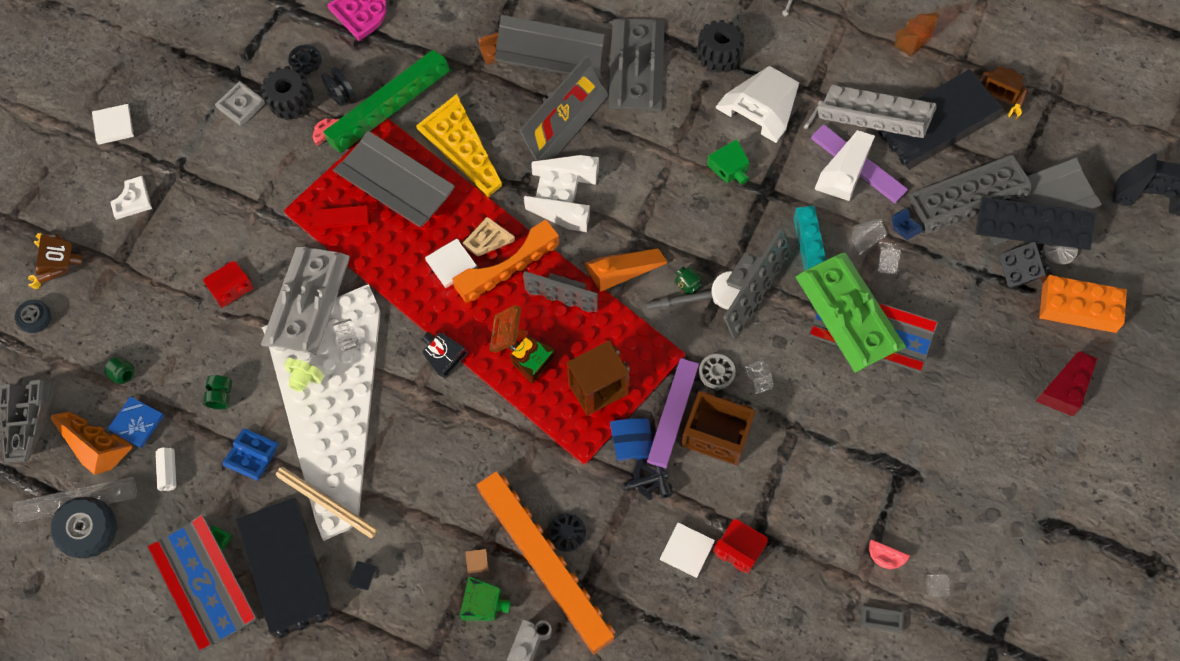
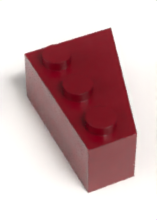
[1036,351,1098,416]

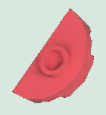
[313,118,339,146]
[869,539,910,569]

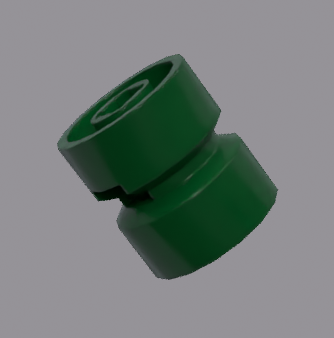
[203,375,232,410]

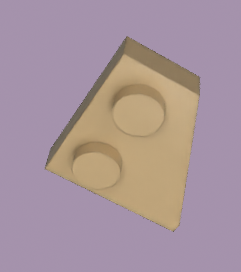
[463,217,515,256]

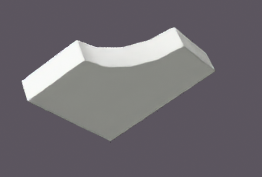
[111,176,152,220]

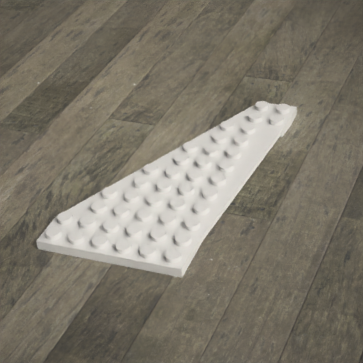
[262,284,381,541]

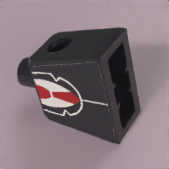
[422,332,470,379]

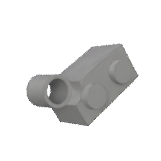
[507,620,552,661]

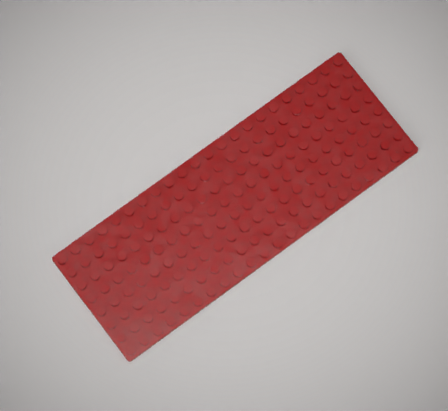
[284,118,685,464]

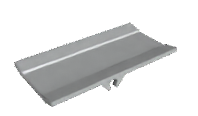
[261,247,350,356]

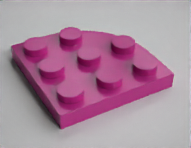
[327,0,387,41]

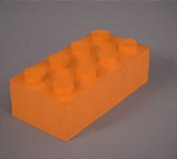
[1039,275,1127,333]

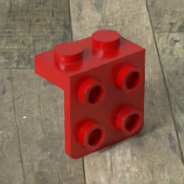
[203,261,254,309]
[713,519,768,574]

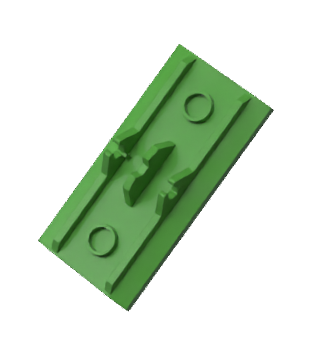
[795,252,906,373]

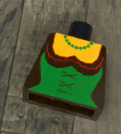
[507,336,555,384]

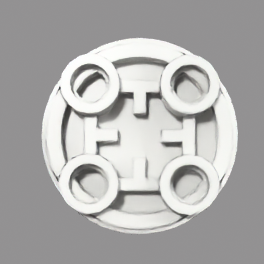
[712,272,740,310]

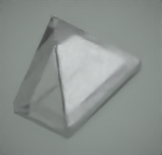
[851,219,887,255]

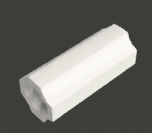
[156,448,176,491]

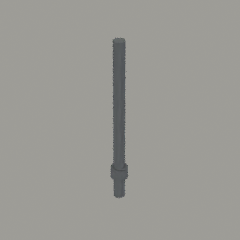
[645,290,713,310]

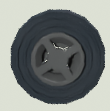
[14,300,51,333]

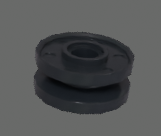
[321,66,355,107]

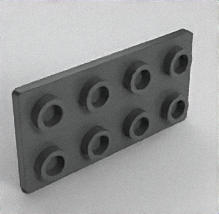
[523,272,598,312]

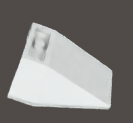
[716,66,799,143]

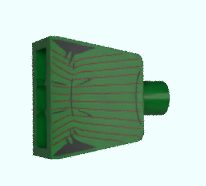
[460,577,511,621]

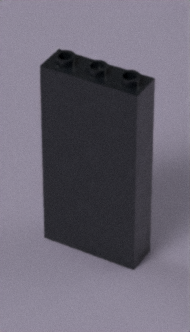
[878,69,1002,170]
[236,497,334,638]

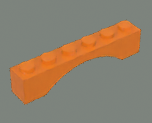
[452,219,559,303]

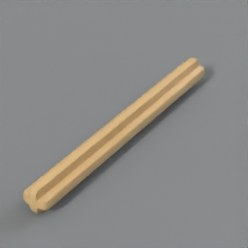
[276,467,378,538]

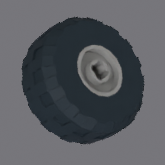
[50,496,117,559]

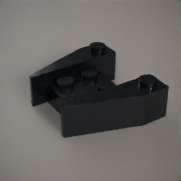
[1113,153,1180,216]

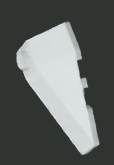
[815,130,875,201]

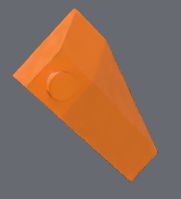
[584,249,667,292]
[51,411,132,475]

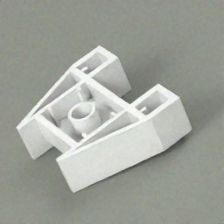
[524,155,599,232]

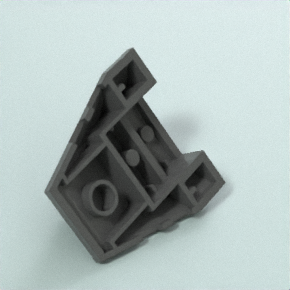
[0,380,53,463]

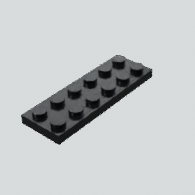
[975,197,1096,250]

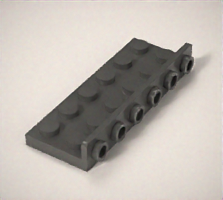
[908,155,1031,234]

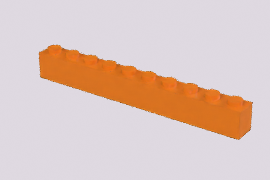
[477,471,615,655]

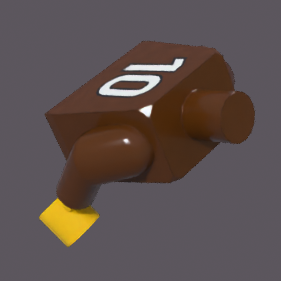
[28,233,83,289]

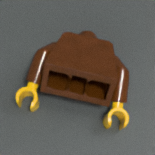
[979,66,1027,119]

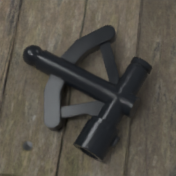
[621,460,673,500]

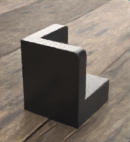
[348,561,379,591]

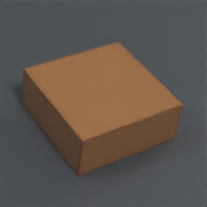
[466,549,489,573]

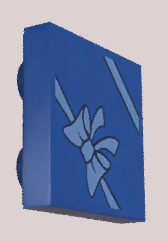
[108,397,164,449]

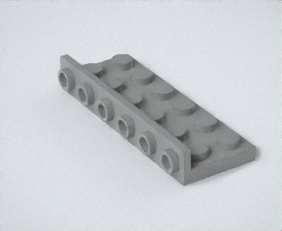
[817,85,936,138]

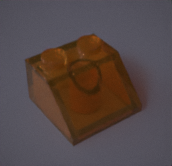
[894,13,939,57]

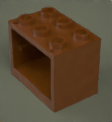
[567,341,630,416]
[681,391,756,466]

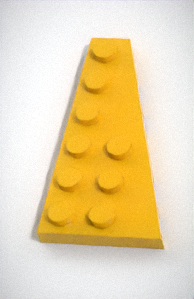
[416,94,502,197]

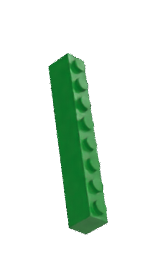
[323,50,450,154]

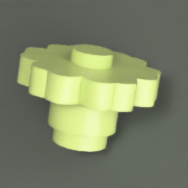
[283,358,324,392]

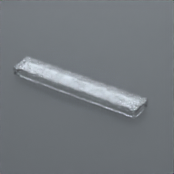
[12,477,137,524]

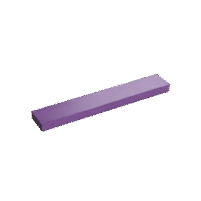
[811,124,908,204]
[647,358,699,468]

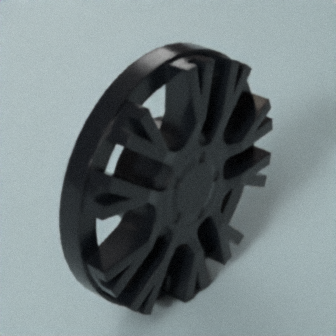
[288,45,322,75]
[548,513,586,552]

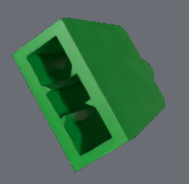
[707,139,750,185]

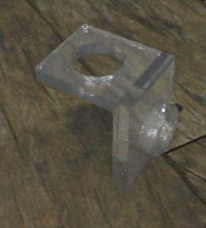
[878,243,901,274]

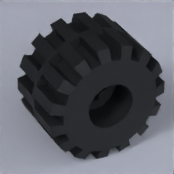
[696,20,745,73]
[261,66,314,120]

